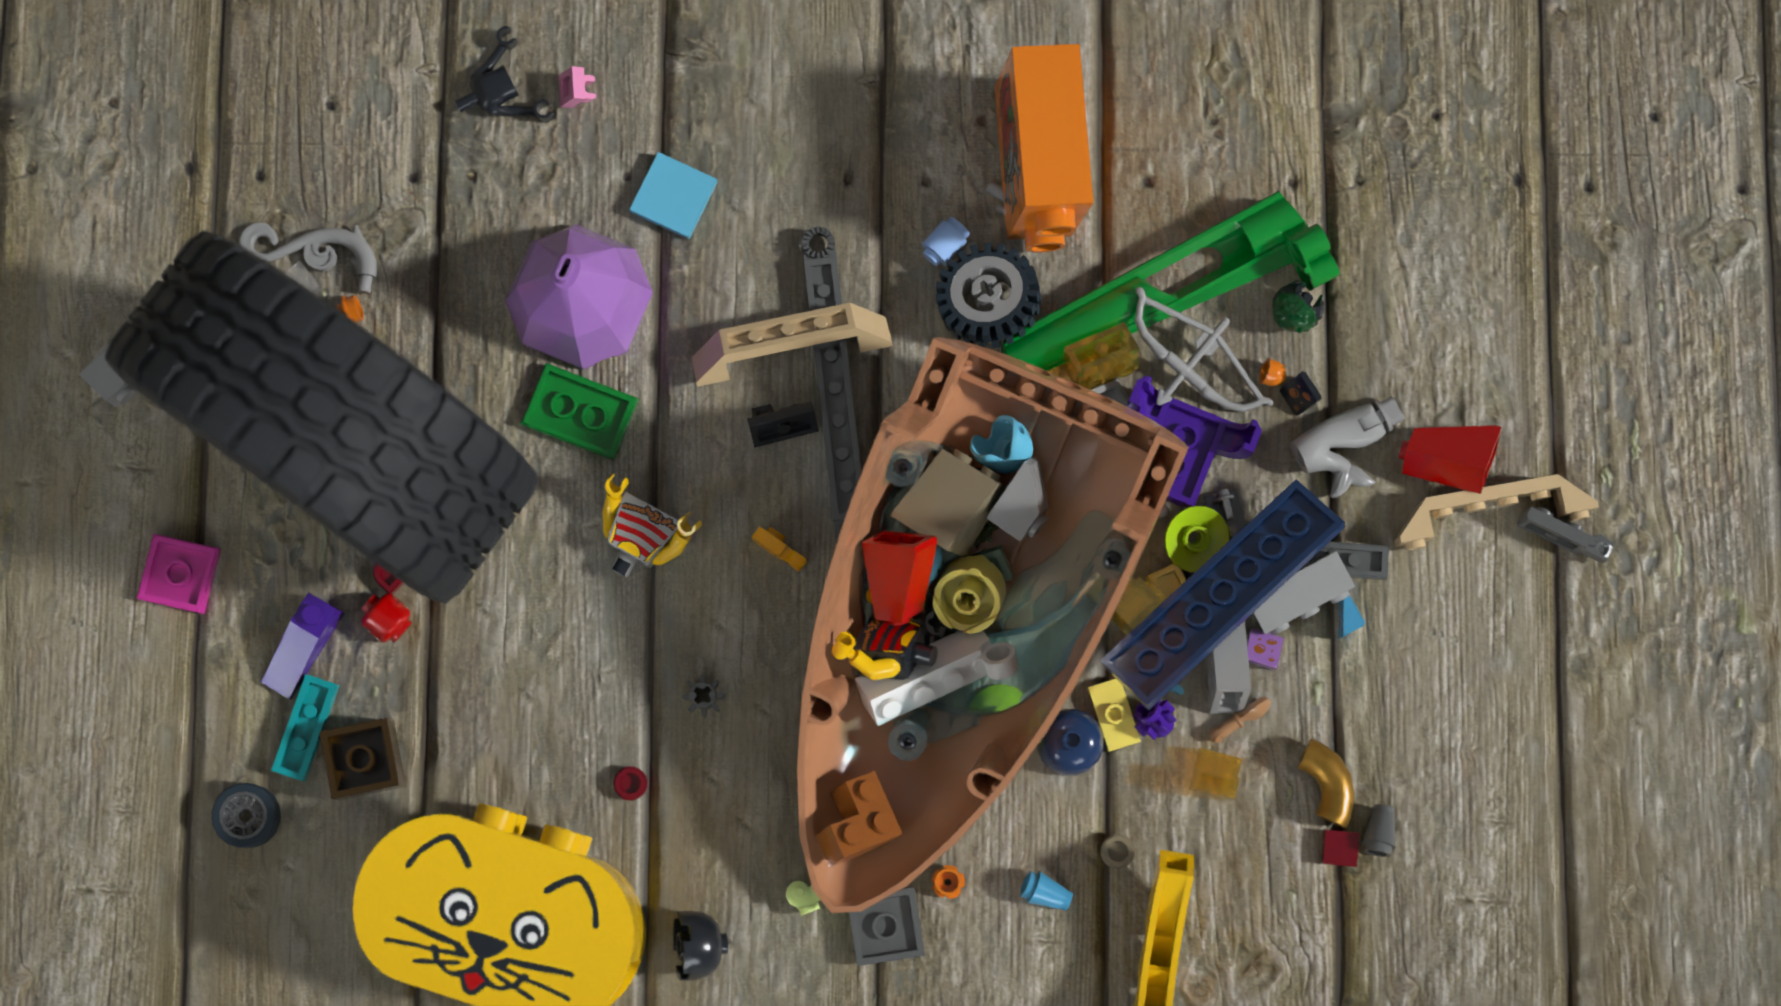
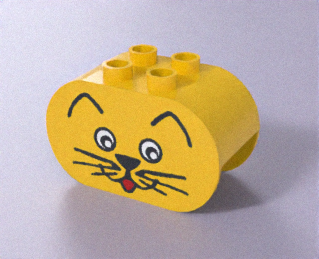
[353,802,646,1006]

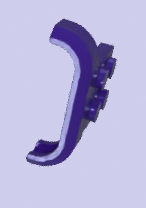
[1127,376,1262,508]

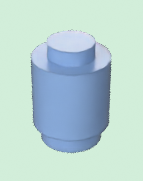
[921,217,970,266]

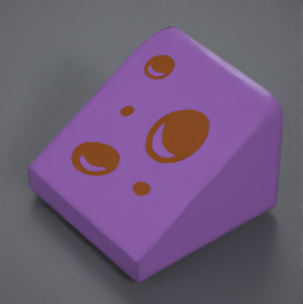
[1247,628,1284,670]

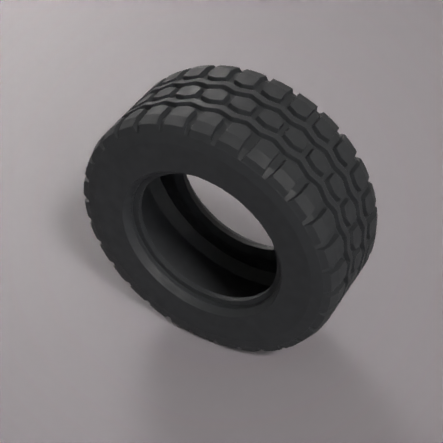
[104,230,539,604]

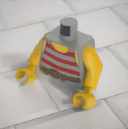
[602,473,702,578]

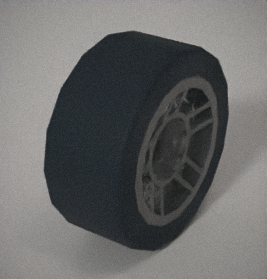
[211,783,281,848]

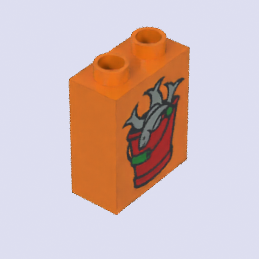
[994,44,1094,253]

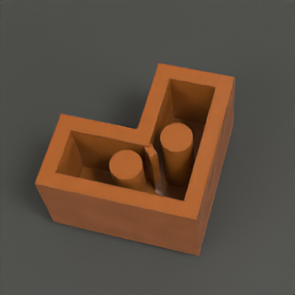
[816,771,902,867]

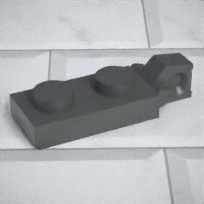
[1517,507,1614,563]

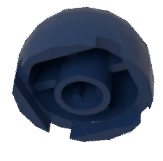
[1036,709,1104,776]

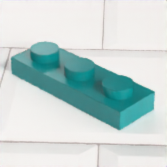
[271,674,340,782]

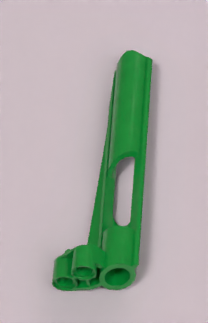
[1001,191,1340,371]

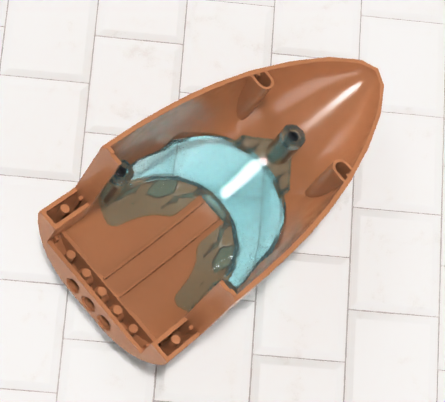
[797,337,1189,913]

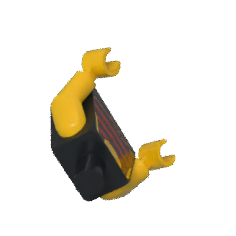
[832,587,938,681]

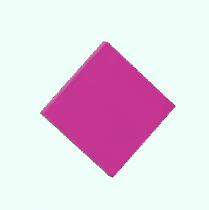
[136,534,221,614]

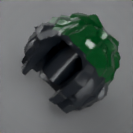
[1272,280,1325,334]

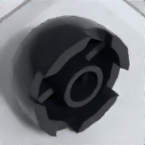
[673,911,728,981]

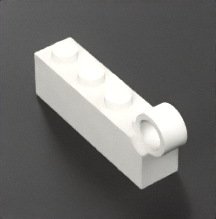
[855,630,1019,726]

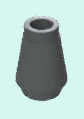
[1362,804,1396,857]

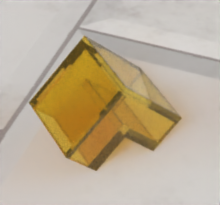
[1188,748,1242,801]

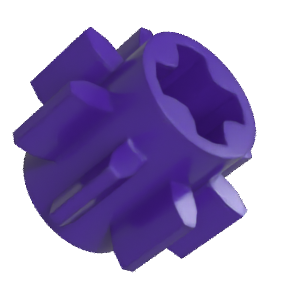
[1133,699,1177,740]

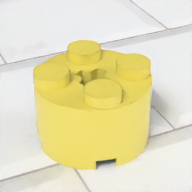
[933,555,1006,634]

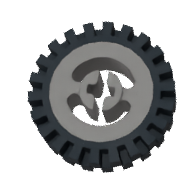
[935,243,1041,348]

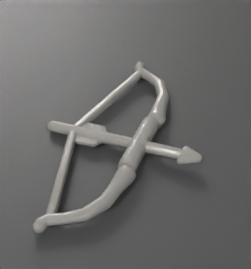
[1134,287,1274,413]

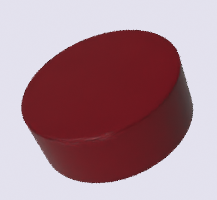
[613,766,648,801]

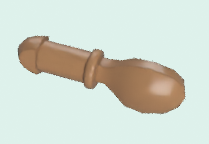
[1209,696,1271,743]

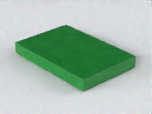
[520,363,639,461]

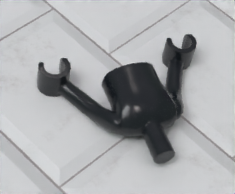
[455,26,554,123]

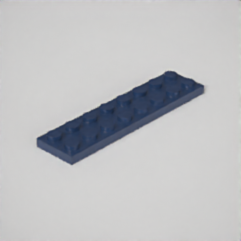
[1100,479,1345,710]

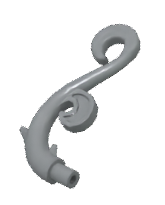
[239,222,377,294]

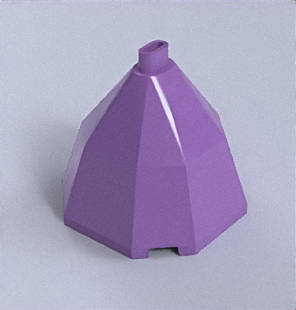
[505,224,653,370]

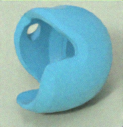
[970,415,1033,474]

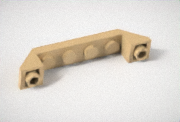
[691,303,893,387]
[1394,474,1599,551]

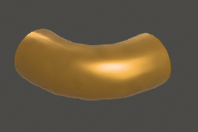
[1297,738,1355,828]

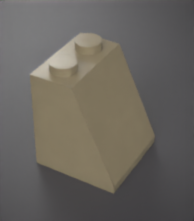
[890,449,1007,557]

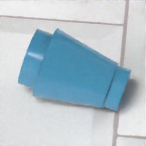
[1020,871,1073,911]

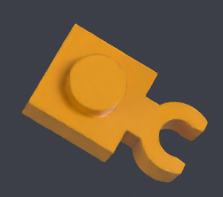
[752,526,807,572]

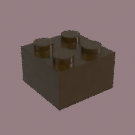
[319,718,406,801]

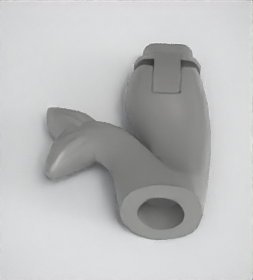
[1290,397,1404,498]

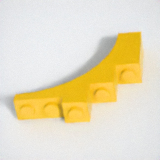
[1133,849,1194,1006]

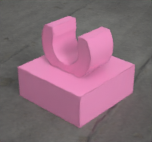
[558,66,596,108]

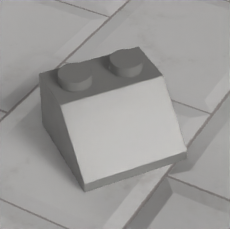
[987,456,1049,541]

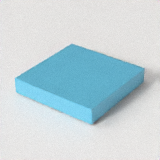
[629,152,718,240]

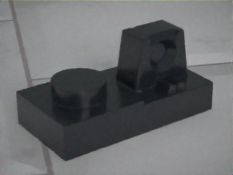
[747,401,819,447]

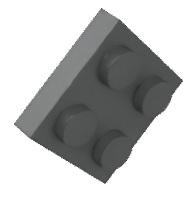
[849,887,925,966]

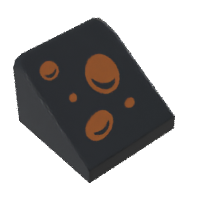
[1280,371,1322,416]

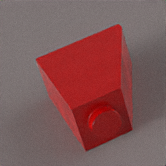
[1399,425,1501,494]
[862,531,937,625]

